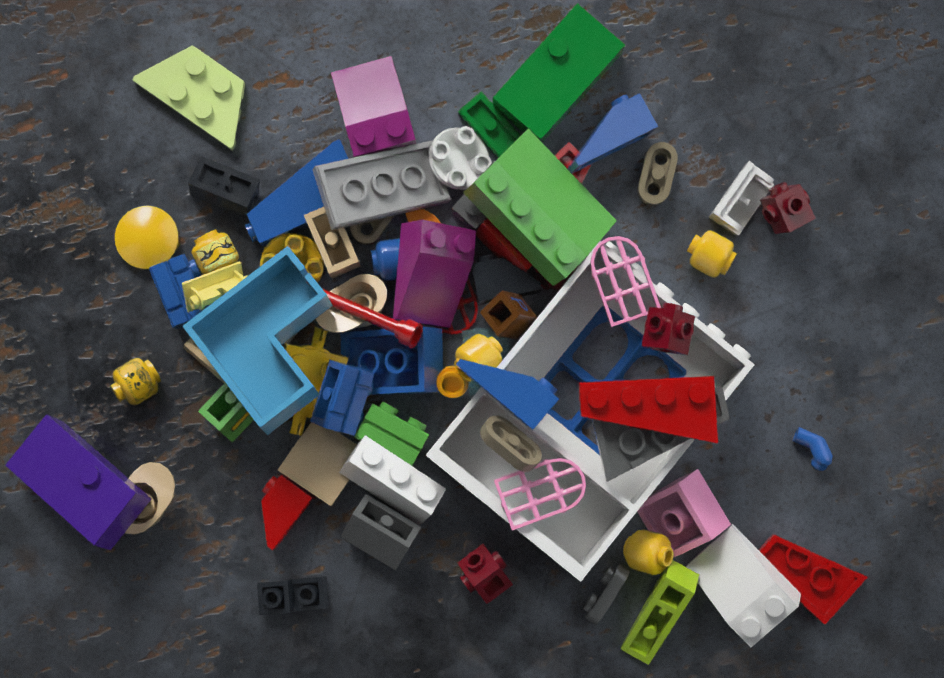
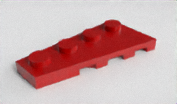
[579,376,718,444]

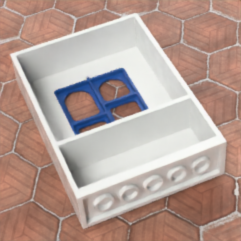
[426,241,755,582]

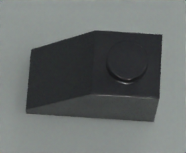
[471,254,542,305]

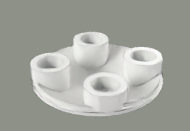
[429,126,492,190]

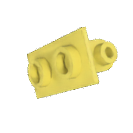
[182,261,248,312]

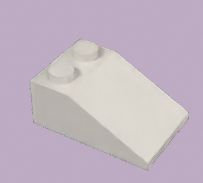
[686,524,801,648]

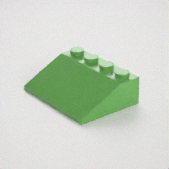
[463,129,617,286]

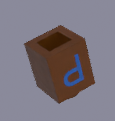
[480,290,537,340]

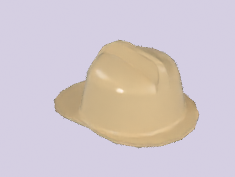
[316,274,387,333]
[125,462,175,535]

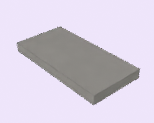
[312,140,451,230]

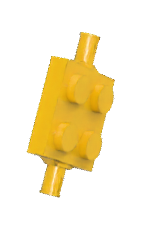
[284,327,348,436]

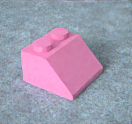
[637,469,731,558]

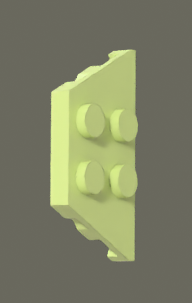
[132,45,245,151]

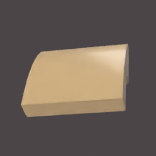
[278,422,357,506]

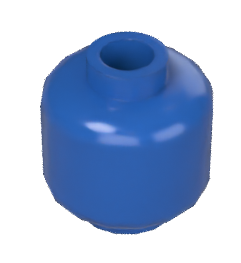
[371,238,400,282]

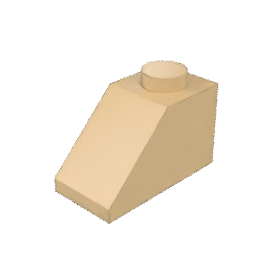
[304,207,361,279]

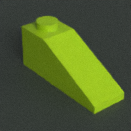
[621,560,699,665]

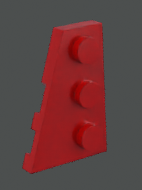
[758,534,868,625]

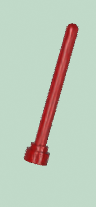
[307,283,423,348]

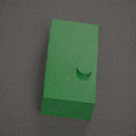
[492,3,625,143]

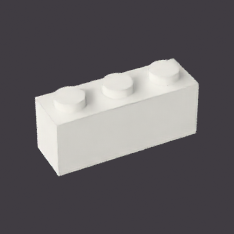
[339,436,446,525]

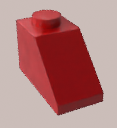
[261,474,315,550]

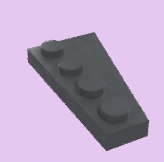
[592,386,730,482]

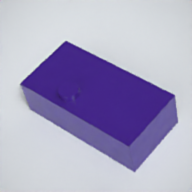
[5,414,151,550]

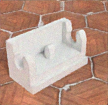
[709,161,774,237]

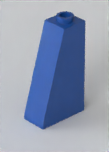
[245,139,348,247]

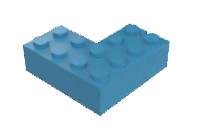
[182,246,333,435]

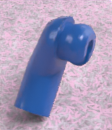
[793,427,833,471]

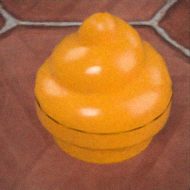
[436,365,469,398]

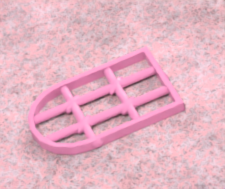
[590,236,661,327]
[494,458,586,530]

